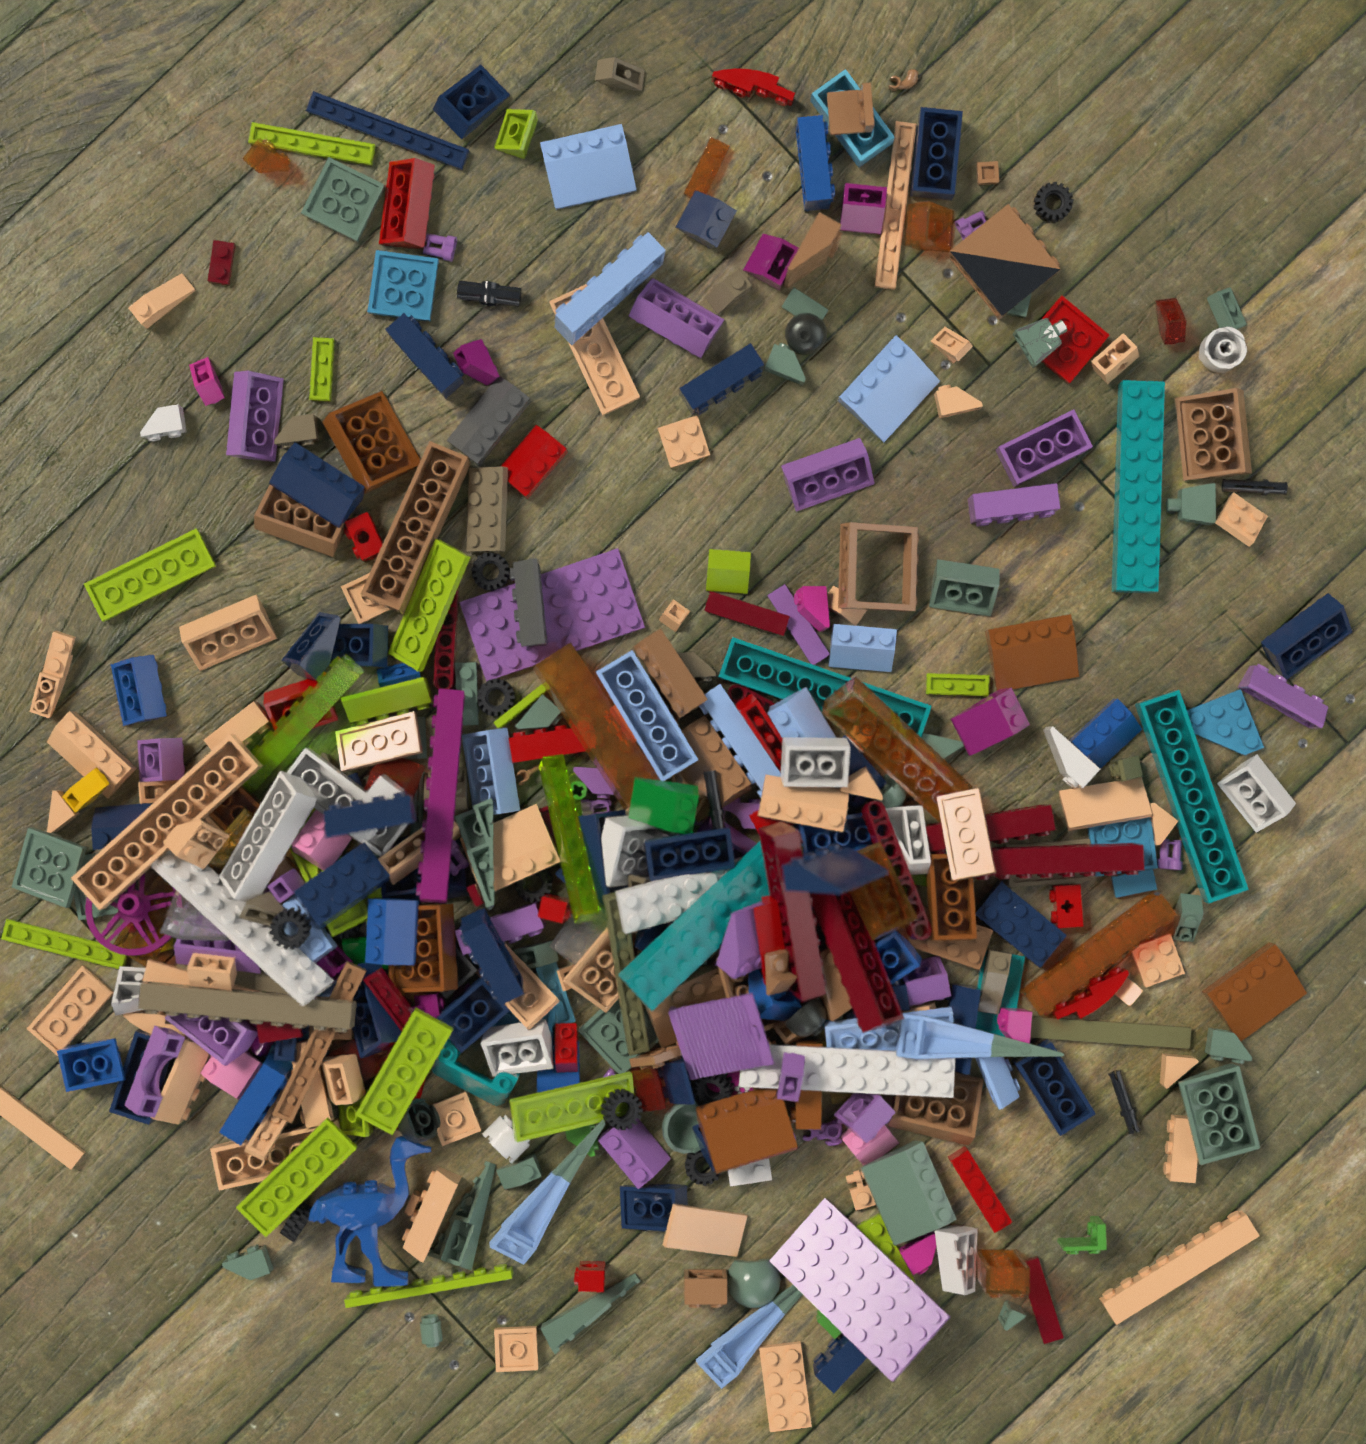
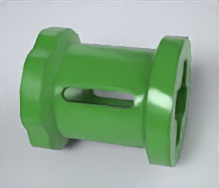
[568,781,588,800]

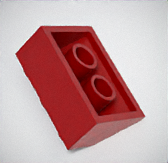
[500,425,568,500]
[263,675,338,739]

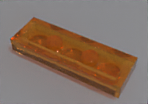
[684,137,730,198]

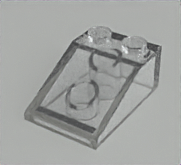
[160,890,229,941]
[549,893,607,965]

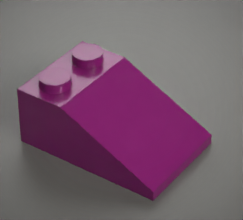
[951,688,1030,756]

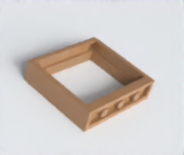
[838,522,919,612]

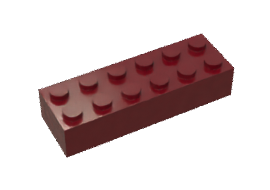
[925,804,1056,854]

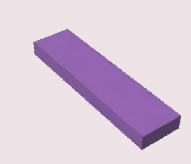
[767,584,830,665]

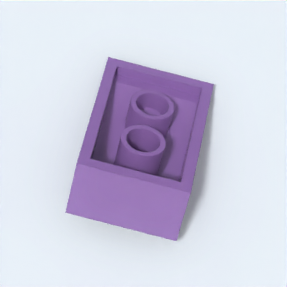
[716,902,763,979]

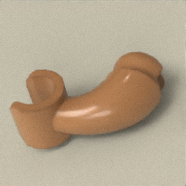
[888,69,918,91]

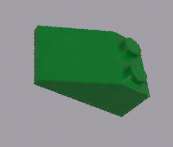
[628,777,699,834]

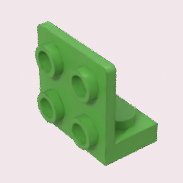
[1057,1216,1107,1254]

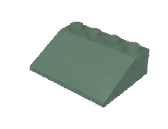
[1178,1063,1260,1165]
[860,1140,957,1245]

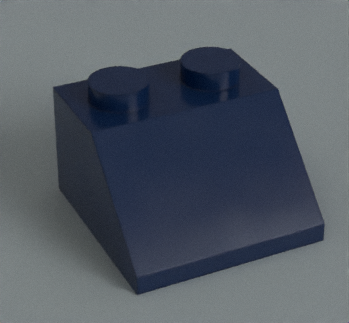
[675,190,737,249]

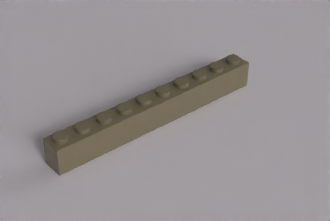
[138,981,356,1032]

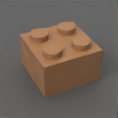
[684,1269,727,1308]

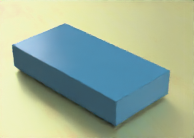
[1111,869,1157,898]

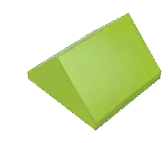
[494,109,538,159]
[706,549,751,594]
[338,1090,373,1137]

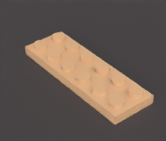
[549,284,640,416]

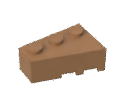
[818,942,852,1021]

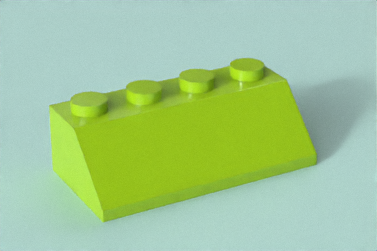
[341,677,434,726]

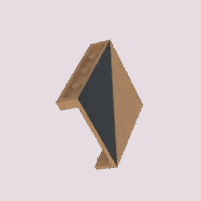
[947,204,1061,320]

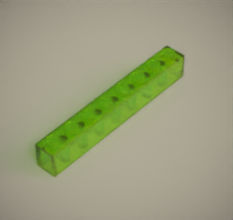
[243,654,365,793]
[539,754,600,924]

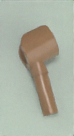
[515,763,543,785]

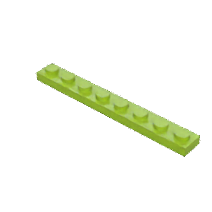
[344,1264,514,1308]

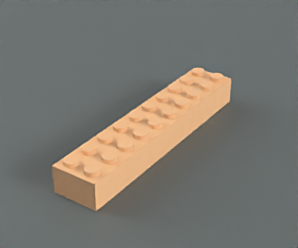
[71,734,263,910]

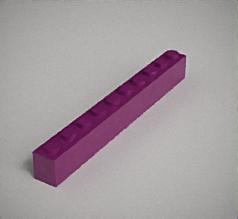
[416,689,465,903]

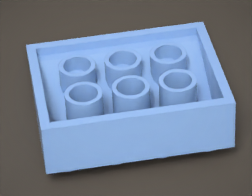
[540,124,637,210]
[838,335,940,443]

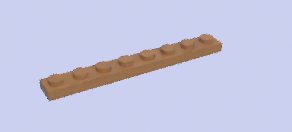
[272,961,366,1123]

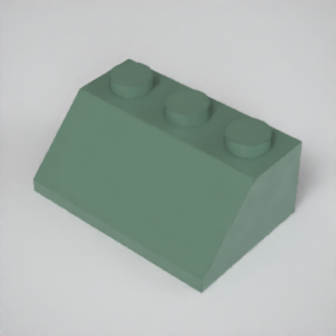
[929,559,1000,616]

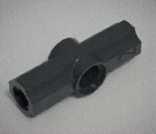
[457,280,522,307]

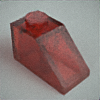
[1155,298,1187,345]

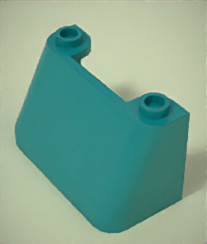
[431,1038,521,1106]

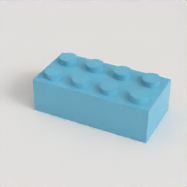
[810,69,895,168]

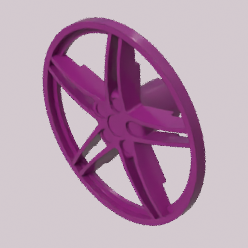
[85,867,184,956]

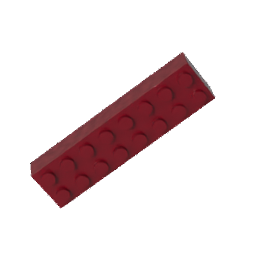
[758,822,827,1001]
[974,843,1144,880]
[809,889,904,1033]

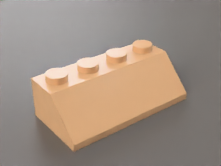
[179,594,277,671]
[47,711,137,799]
[757,774,849,832]
[150,1037,211,1125]
[402,1167,462,1262]

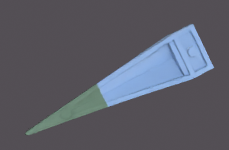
[896,1013,1064,1059]
[489,1119,605,1265]
[696,1285,803,1389]

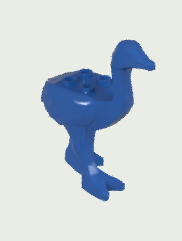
[309,1136,431,1286]

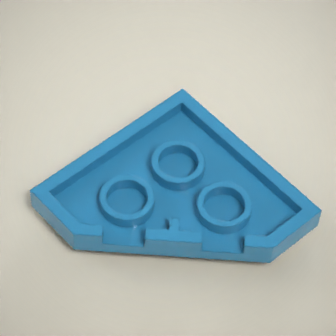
[1187,689,1264,755]

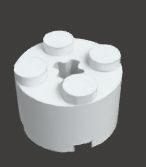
[1199,327,1247,373]
[482,1114,530,1164]

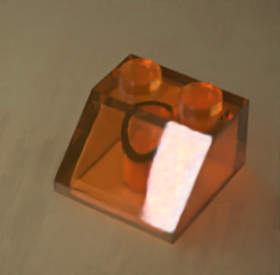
[905,201,954,252]

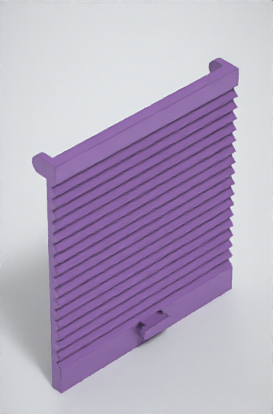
[668,993,775,1080]

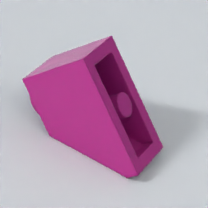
[189,357,225,406]
[794,586,830,632]
[997,1008,1032,1044]
[899,1231,937,1275]

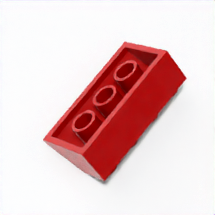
[379,158,435,249]

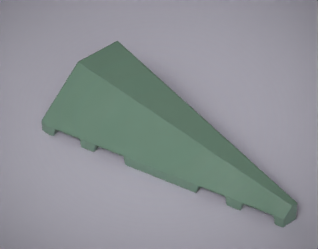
[455,798,494,910]
[428,1161,496,1271]
[541,1273,640,1354]

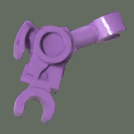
[803,1101,846,1146]

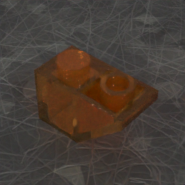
[242,138,293,173]

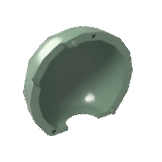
[662,1101,701,1154]
[727,1259,781,1308]

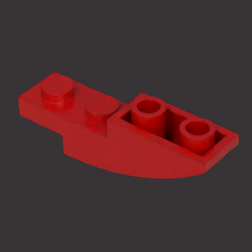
[712,68,795,106]
[1051,967,1129,1020]

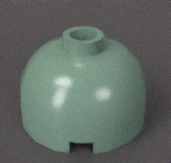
[866,772,907,811]

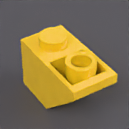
[62,767,110,813]

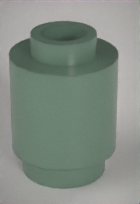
[420,1314,443,1348]

